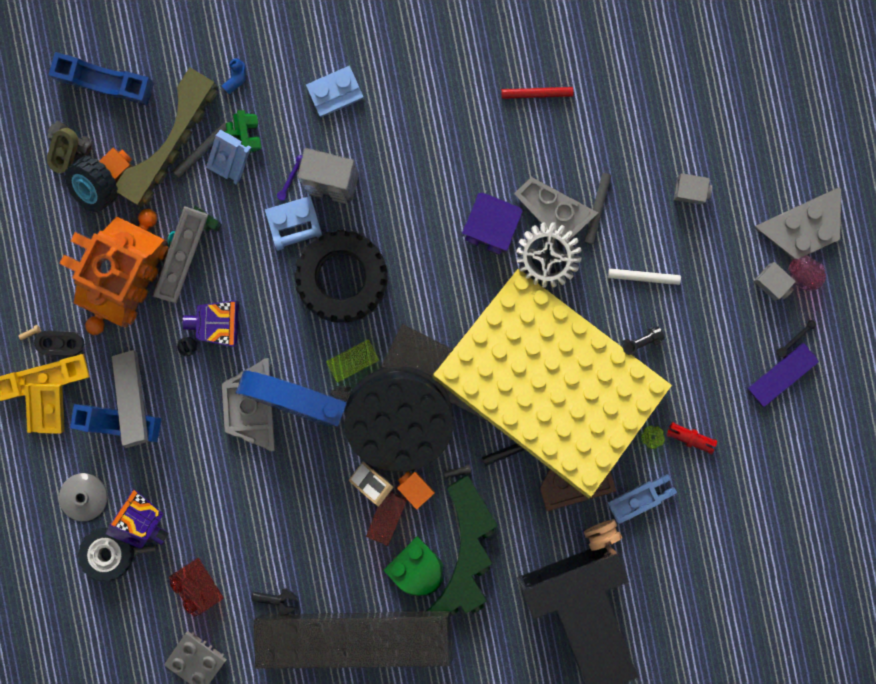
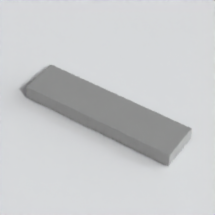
[153,206,208,303]
[112,350,148,448]

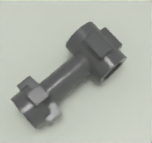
[47,120,93,155]

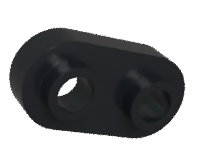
[34,331,84,356]

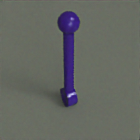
[277,155,303,201]

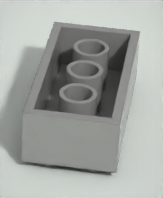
[297,148,359,204]

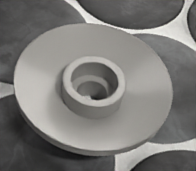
[59,473,108,521]

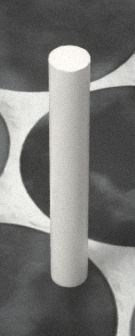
[608,269,681,285]

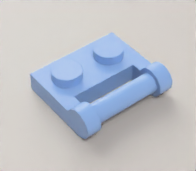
[265,196,322,251]

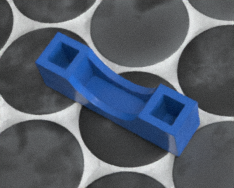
[49,52,154,106]

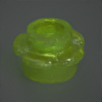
[641,425,665,449]

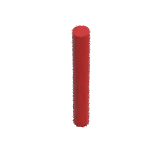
[501,87,573,99]

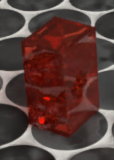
[366,492,407,546]

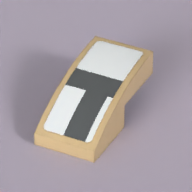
[349,461,393,506]

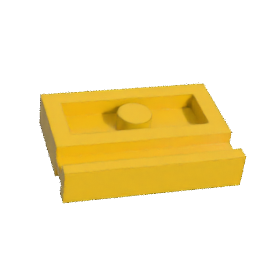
[25,384,64,434]

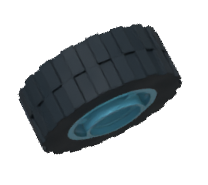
[64,156,118,212]

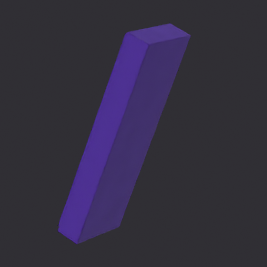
[747,343,819,407]

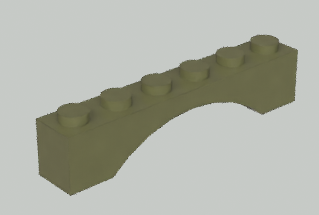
[116,67,218,207]

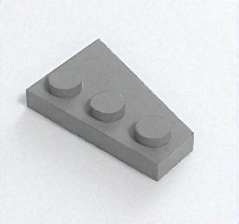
[514,177,598,246]

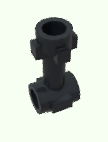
[621,326,665,356]

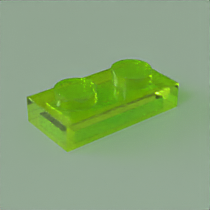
[326,339,380,383]

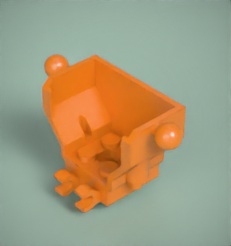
[59,209,169,335]

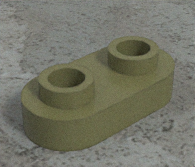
[47,128,78,173]

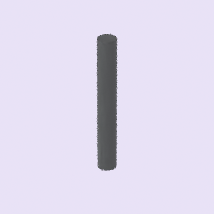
[173,122,227,178]
[584,173,612,245]

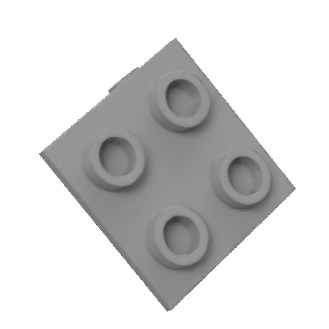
[164,631,227,684]

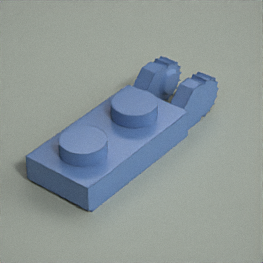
[607,474,677,524]

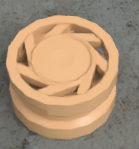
[584,519,622,551]

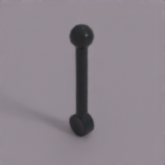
[776,320,816,357]

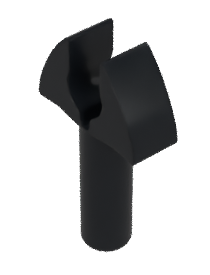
[251,588,298,615]

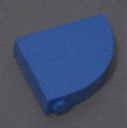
[236,370,346,426]

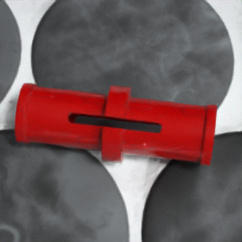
[666,422,717,454]

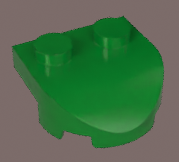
[383,536,443,596]

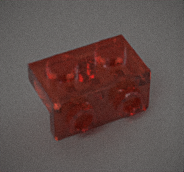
[169,557,224,617]

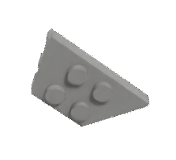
[754,187,841,260]
[222,358,276,451]

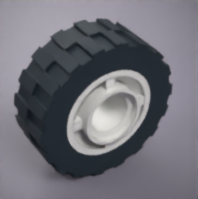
[78,527,135,582]

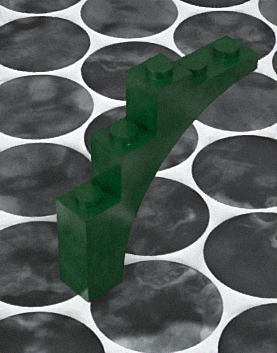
[414,475,498,631]

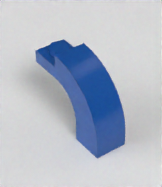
[70,404,162,442]

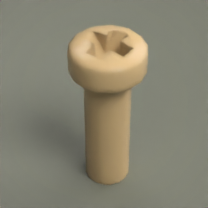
[19,325,41,340]

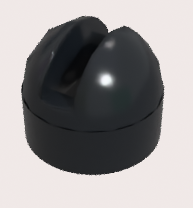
[177,337,197,356]

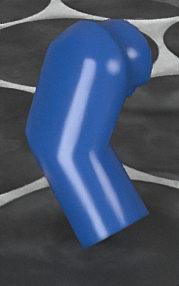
[221,58,246,95]

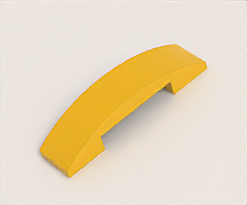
[0,354,90,401]

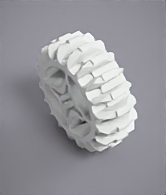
[516,222,582,287]

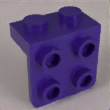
[461,193,522,255]

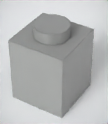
[673,173,712,205]
[753,262,796,300]

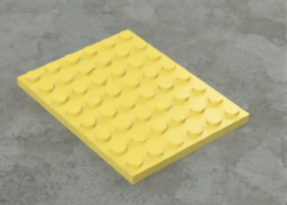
[432,268,672,498]

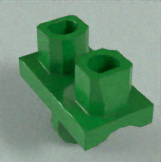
[224,110,261,153]

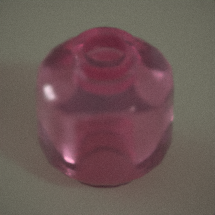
[788,255,826,291]

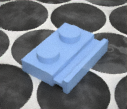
[306,65,364,118]
[206,130,251,184]

